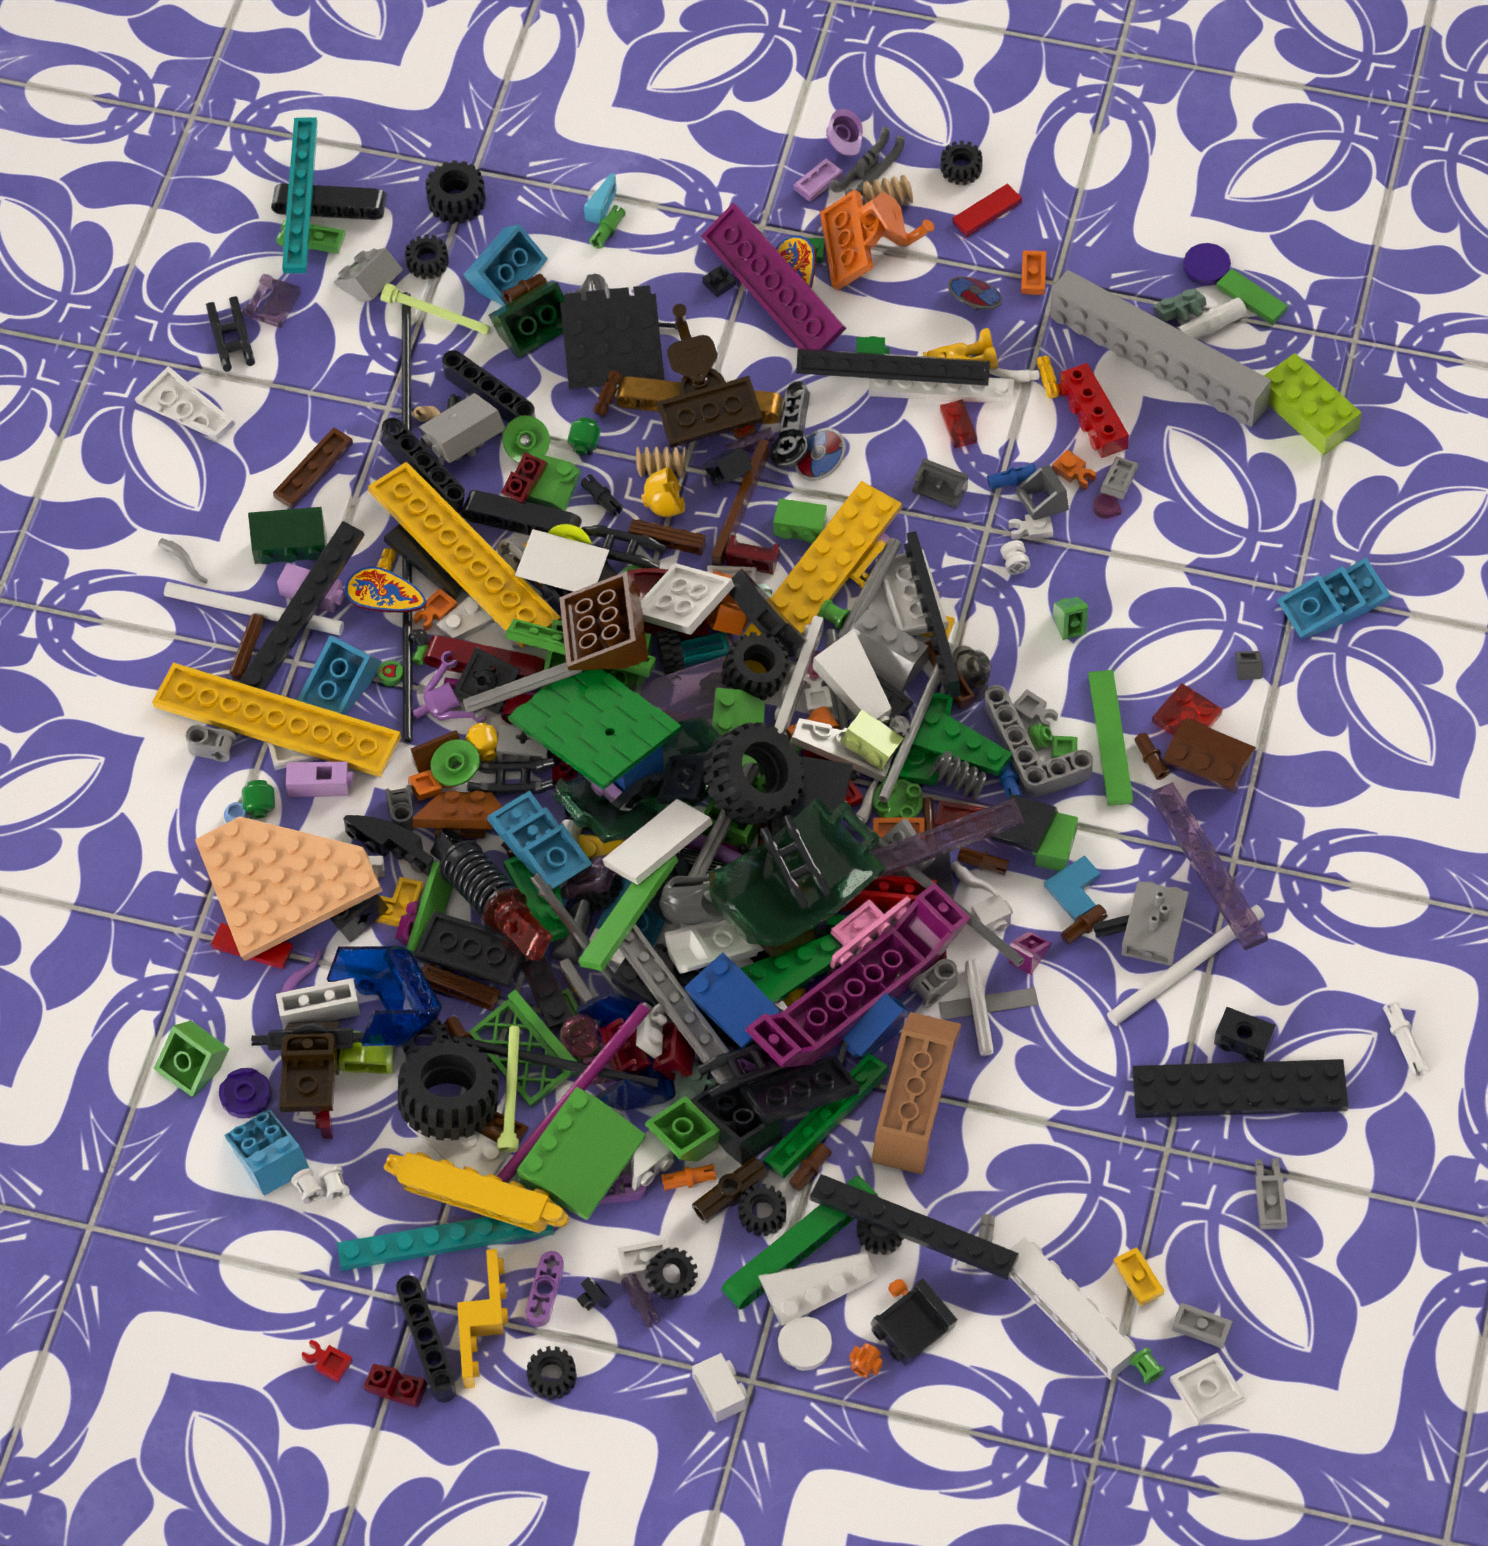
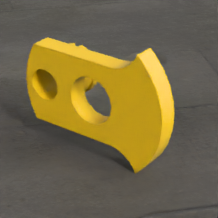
[850,540,886,588]

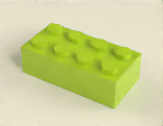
[1264,353,1362,455]

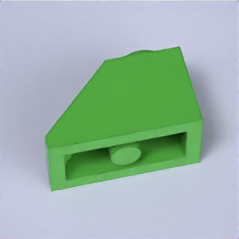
[1053,597,1088,640]

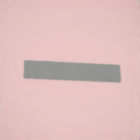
[939,988,1038,1019]

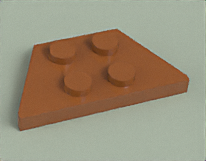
[413,790,502,829]

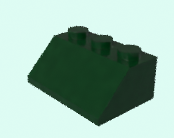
[488,281,565,358]
[248,507,327,565]

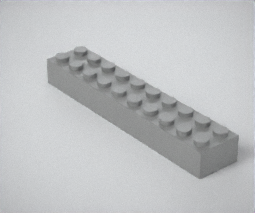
[1050,269,1271,427]

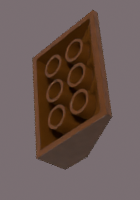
[559,571,648,670]

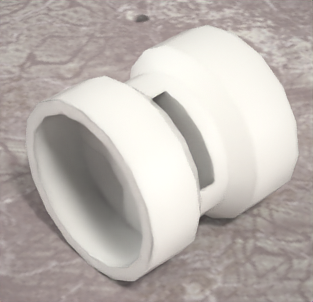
[1000,540,1031,575]

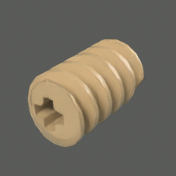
[862,175,913,205]
[636,447,686,478]

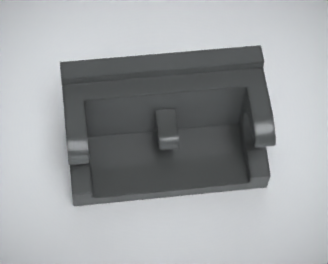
[912,458,968,509]

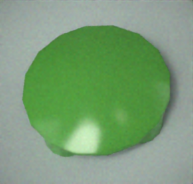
[873,778,923,818]

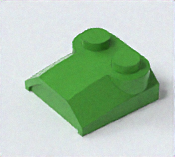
[525,455,581,511]

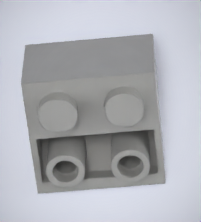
[334,248,403,302]

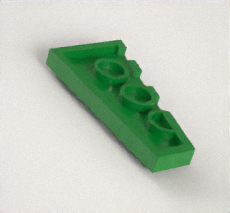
[886,693,954,786]
[900,704,1012,776]
[504,857,569,944]
[740,934,842,1004]

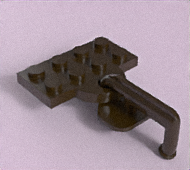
[656,304,763,448]

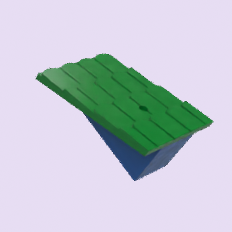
[508,669,682,792]

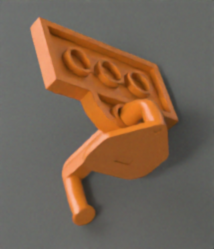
[820,189,934,290]

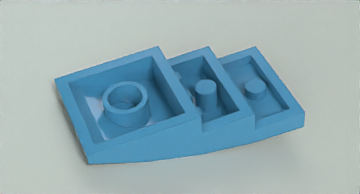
[1277,557,1392,640]
[487,791,592,890]

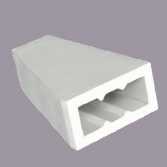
[813,629,891,726]

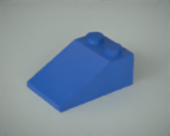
[684,952,781,1049]

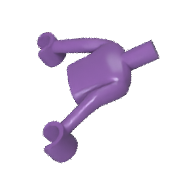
[413,651,487,723]

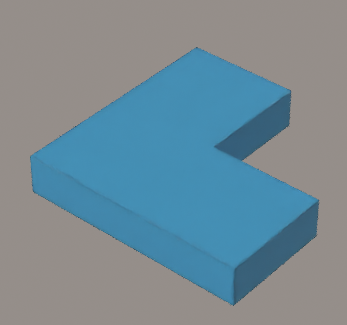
[1044,855,1101,922]

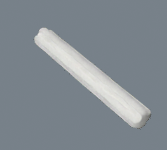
[965,959,993,1056]

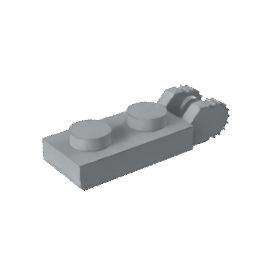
[1255,1158,1287,1229]

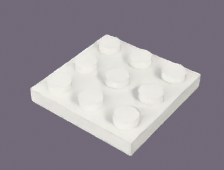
[641,563,734,635]

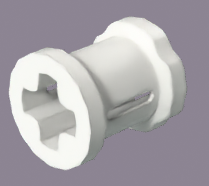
[319,1166,350,1201]
[291,1168,324,1204]

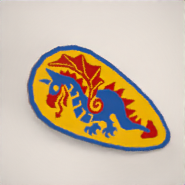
[776,235,816,288]
[345,566,427,613]

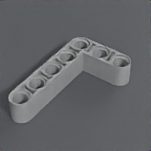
[984,685,1094,798]

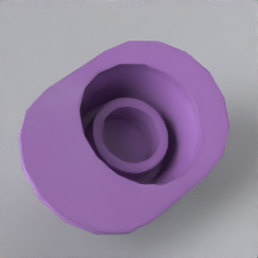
[826,109,863,156]

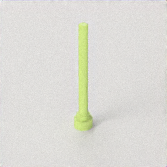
[381,283,491,335]
[497,1026,520,1152]

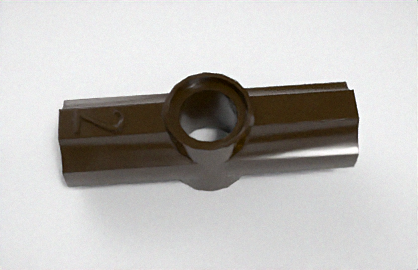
[692,1156,768,1223]

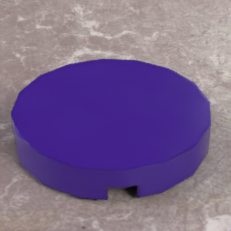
[1183,243,1231,286]
[219,1068,272,1118]

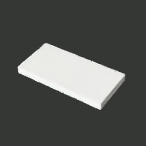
[875,549,948,636]
[602,799,712,885]

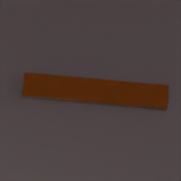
[711,439,769,566]

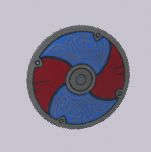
[948,276,1002,311]

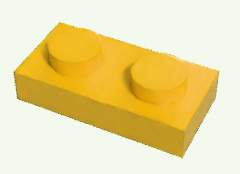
[1113,1247,1165,1307]

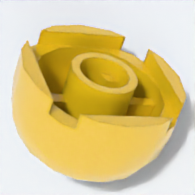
[641,467,685,517]

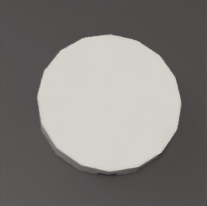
[778,1317,832,1371]

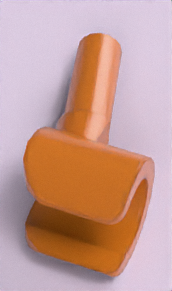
[888,1279,909,1298]

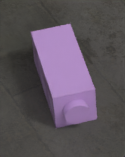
[277,563,345,613]
[286,762,354,797]

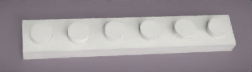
[869,378,1014,404]
[774,615,823,735]

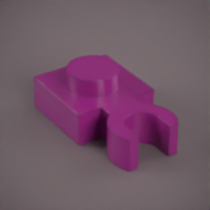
[395,901,418,946]

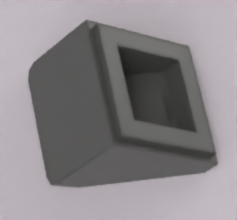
[1235,651,1263,680]

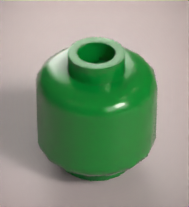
[567,417,601,455]
[241,780,275,819]

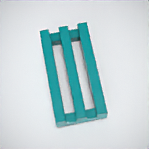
[680,632,729,667]

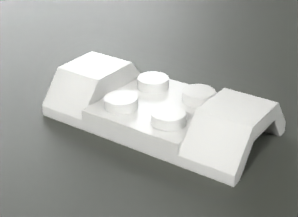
[665,915,764,974]

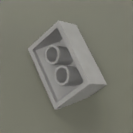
[851,610,928,693]

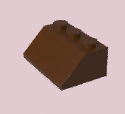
[1163,718,1256,794]

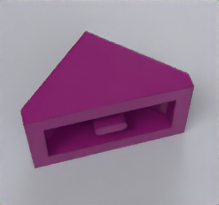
[1009,931,1052,975]

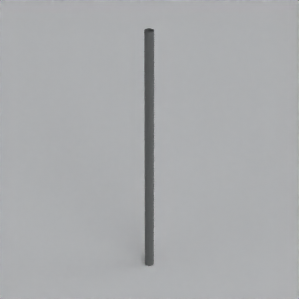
[842,807,1025,966]

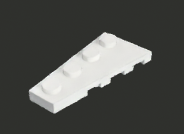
[135,366,235,441]
[436,578,543,640]
[790,718,892,782]
[407,1123,510,1176]
[758,1252,878,1326]

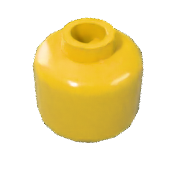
[465,723,498,761]

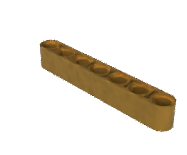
[616,377,783,424]

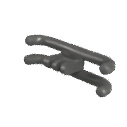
[830,126,905,196]

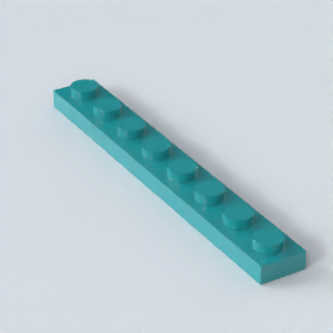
[282,117,318,274]
[337,1217,554,1271]

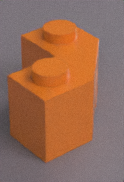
[706,571,748,636]

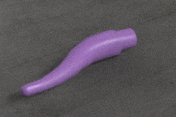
[280,950,322,993]

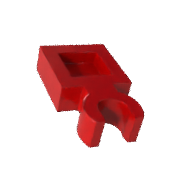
[301,1340,353,1383]

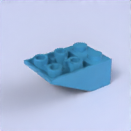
[224,1109,309,1196]

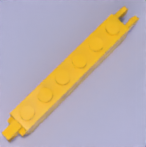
[384,1152,569,1233]

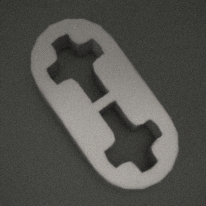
[497,538,525,571]

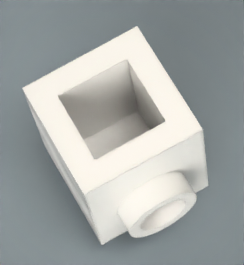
[971,894,1013,933]

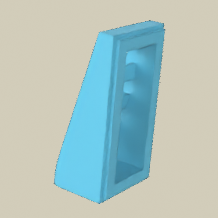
[584,174,617,224]

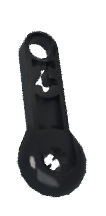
[770,381,810,468]

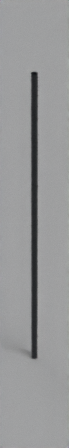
[401,292,413,743]

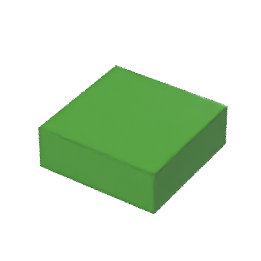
[1051,735,1078,759]

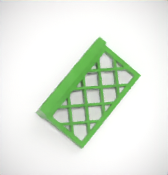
[468,989,580,1108]

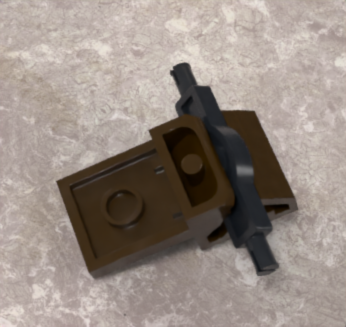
[251,1021,370,1112]

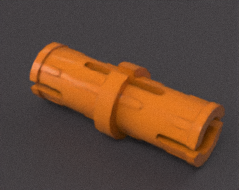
[661,1163,717,1191]

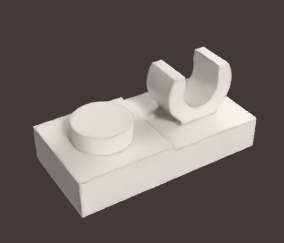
[636,1002,667,1058]
[614,1239,673,1276]

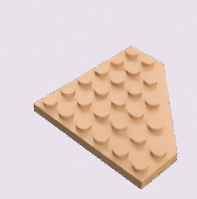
[195,816,383,961]

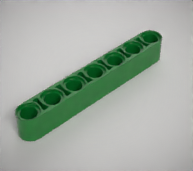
[721,1176,878,1310]

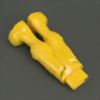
[923,328,998,369]

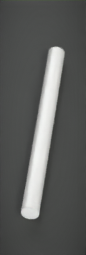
[164,582,344,636]
[1107,904,1265,1026]

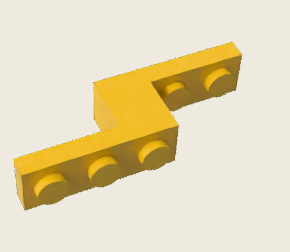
[457,1249,509,1389]

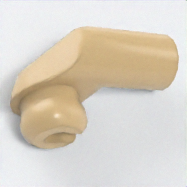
[413,406,441,422]

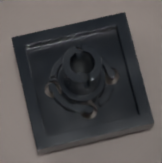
[453,647,521,714]

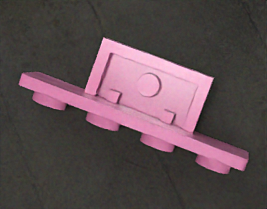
[830,896,911,969]

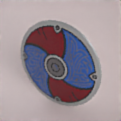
[795,428,846,481]

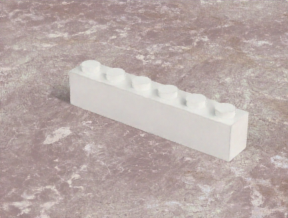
[1010,1236,1136,1380]

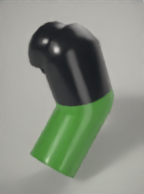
[410,629,430,666]

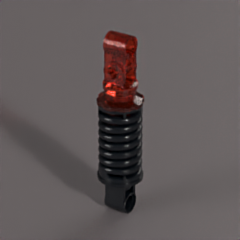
[430,828,553,961]

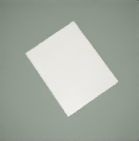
[515,529,609,592]

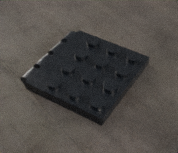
[560,285,664,390]

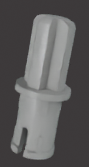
[888,715,910,736]

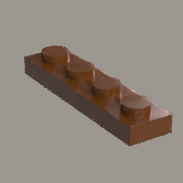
[273,427,353,509]

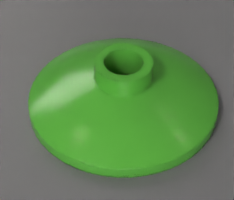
[502,416,550,463]
[431,739,480,786]

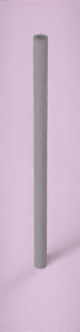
[878,642,954,802]

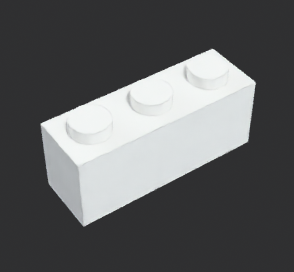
[276,978,361,1030]

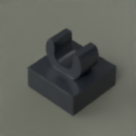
[702,265,736,297]
[577,1277,613,1311]

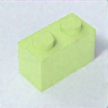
[840,710,904,771]

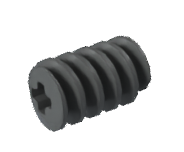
[928,750,986,802]

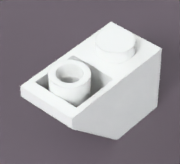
[631,1130,674,1191]

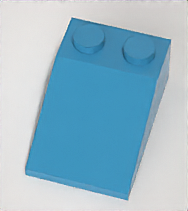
[297,635,382,715]

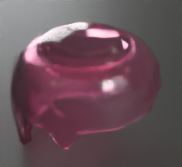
[560,1014,600,1057]

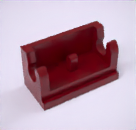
[726,535,780,575]
[600,1018,651,1075]
[653,1022,695,1080]

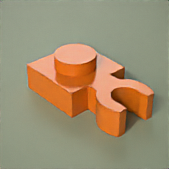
[1052,449,1097,489]
[413,588,458,631]
[408,770,454,801]

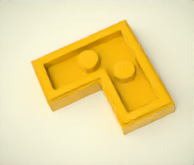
[374,877,425,927]

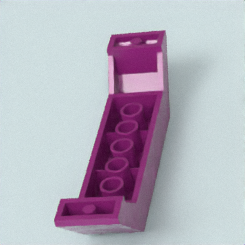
[745,883,971,1067]

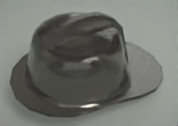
[952,645,991,703]

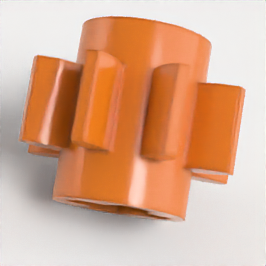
[849,1343,883,1378]

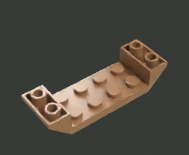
[871,1012,962,1175]

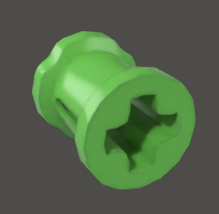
[818,599,850,630]
[1130,1348,1165,1384]

